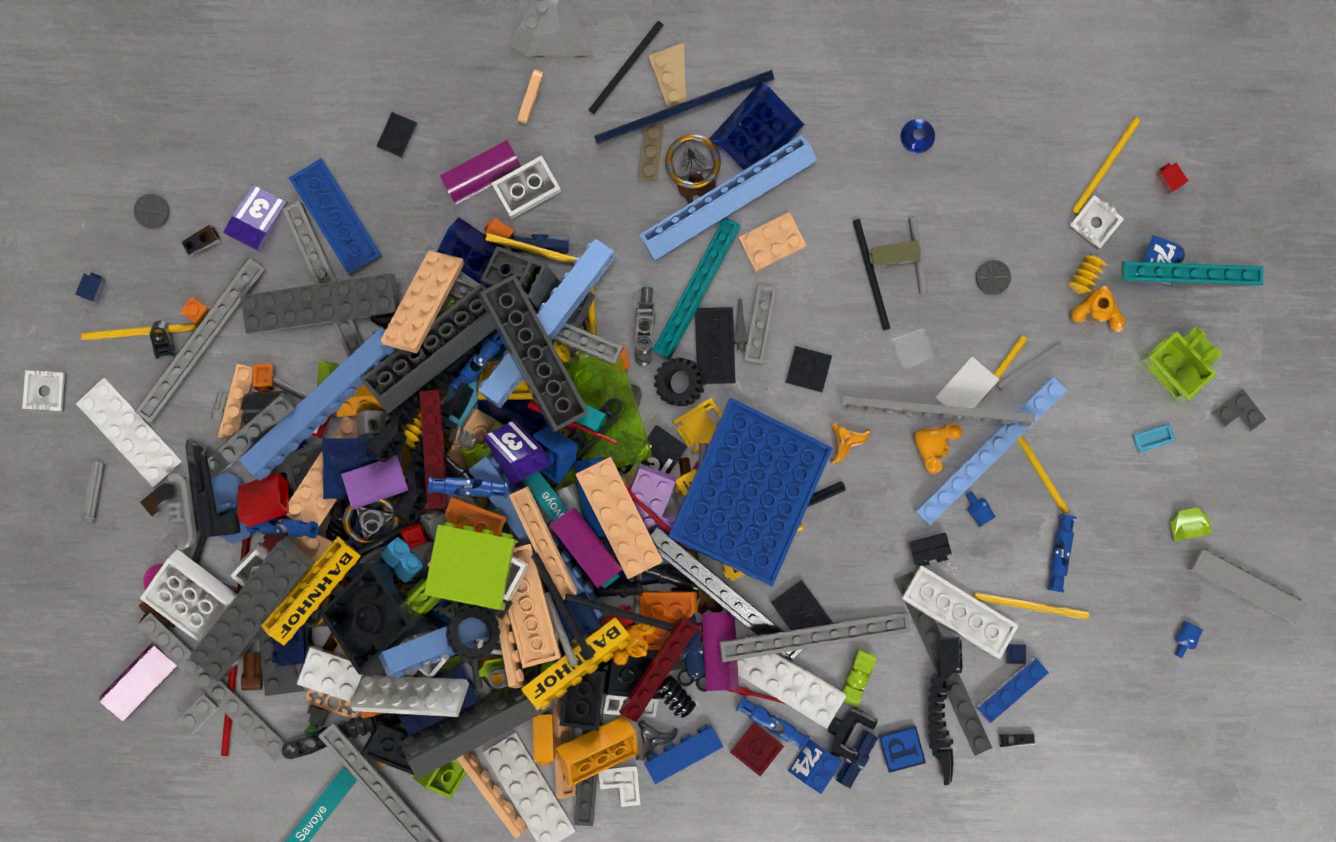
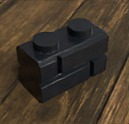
[907,533,952,567]

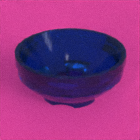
[900,119,935,154]

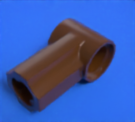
[241,652,263,691]

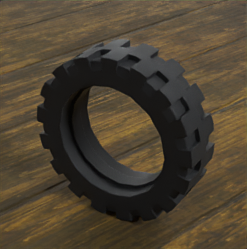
[446,606,501,661]

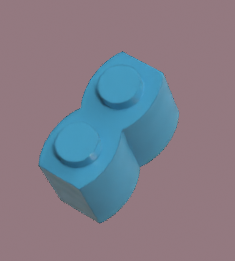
[381,537,423,583]

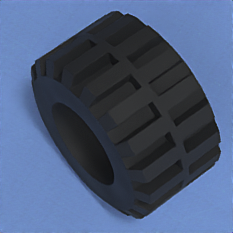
[654,357,706,406]

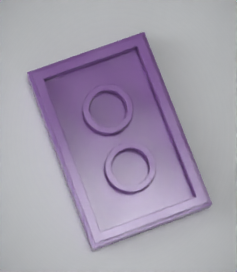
[341,455,408,509]

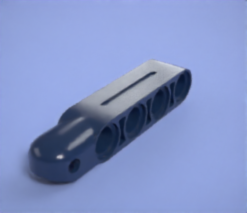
[671,587,705,679]

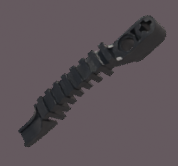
[367,347,478,463]
[393,382,474,525]
[928,637,963,785]
[281,713,430,759]

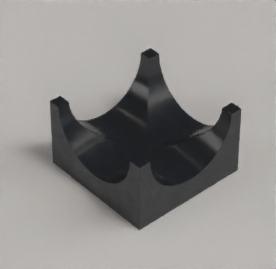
[319,563,437,675]

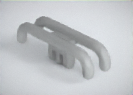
[166,474,197,551]

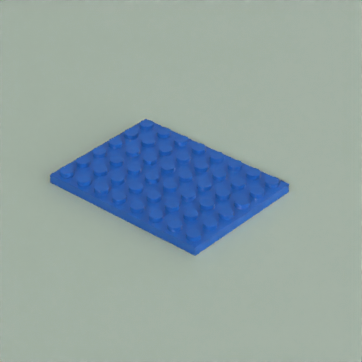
[667,398,833,587]

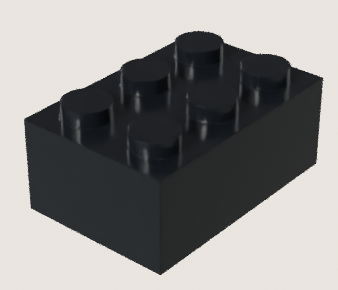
[559,670,608,731]

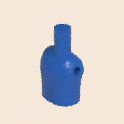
[966,491,996,527]
[1175,621,1203,658]

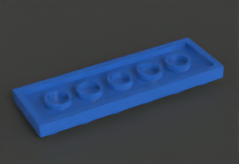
[289,158,382,276]

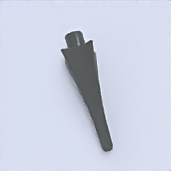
[734,299,748,351]

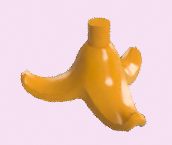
[831,423,871,463]

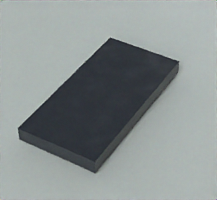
[695,307,736,385]

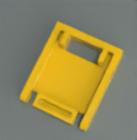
[672,398,722,454]

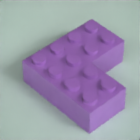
[630,463,691,558]

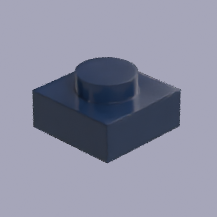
[1006,644,1026,664]

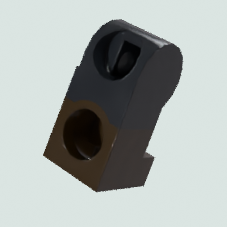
[182,225,222,257]
[140,483,178,517]

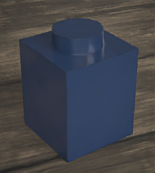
[75,272,106,303]

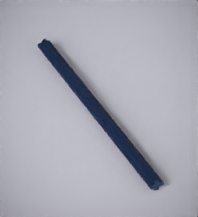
[594,69,774,145]

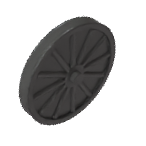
[134,194,169,228]
[976,260,1011,294]

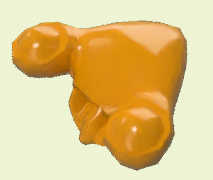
[1071,286,1126,332]
[914,423,962,474]
[612,623,656,665]

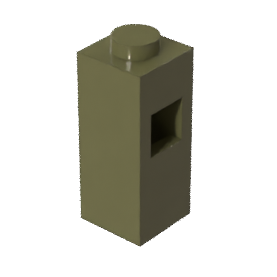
[869,240,921,268]

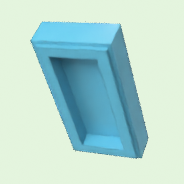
[1133,423,1176,453]

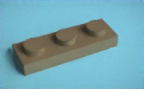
[638,124,664,183]

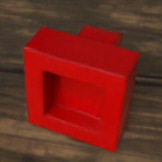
[401,523,426,548]

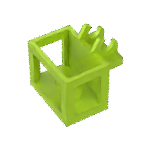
[1140,326,1223,403]

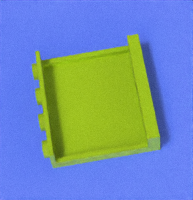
[424,522,518,610]

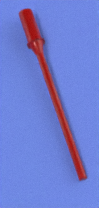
[527,401,618,445]
[624,483,682,545]
[728,686,785,704]

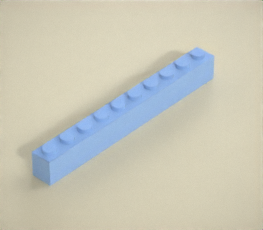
[639,135,817,260]
[479,238,616,408]
[915,377,1067,525]

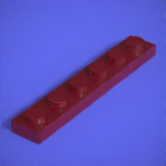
[420,390,448,509]
[619,617,699,722]

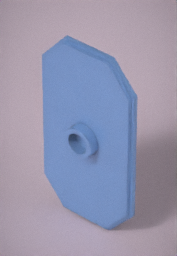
[211,472,253,544]

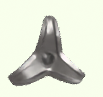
[636,720,678,761]

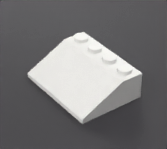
[140,549,237,643]

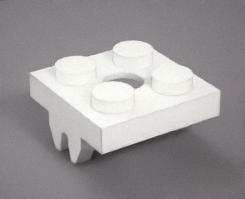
[1069,195,1124,249]
[22,370,65,411]

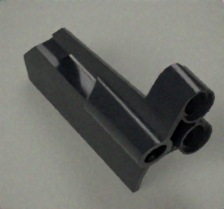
[185,439,241,537]

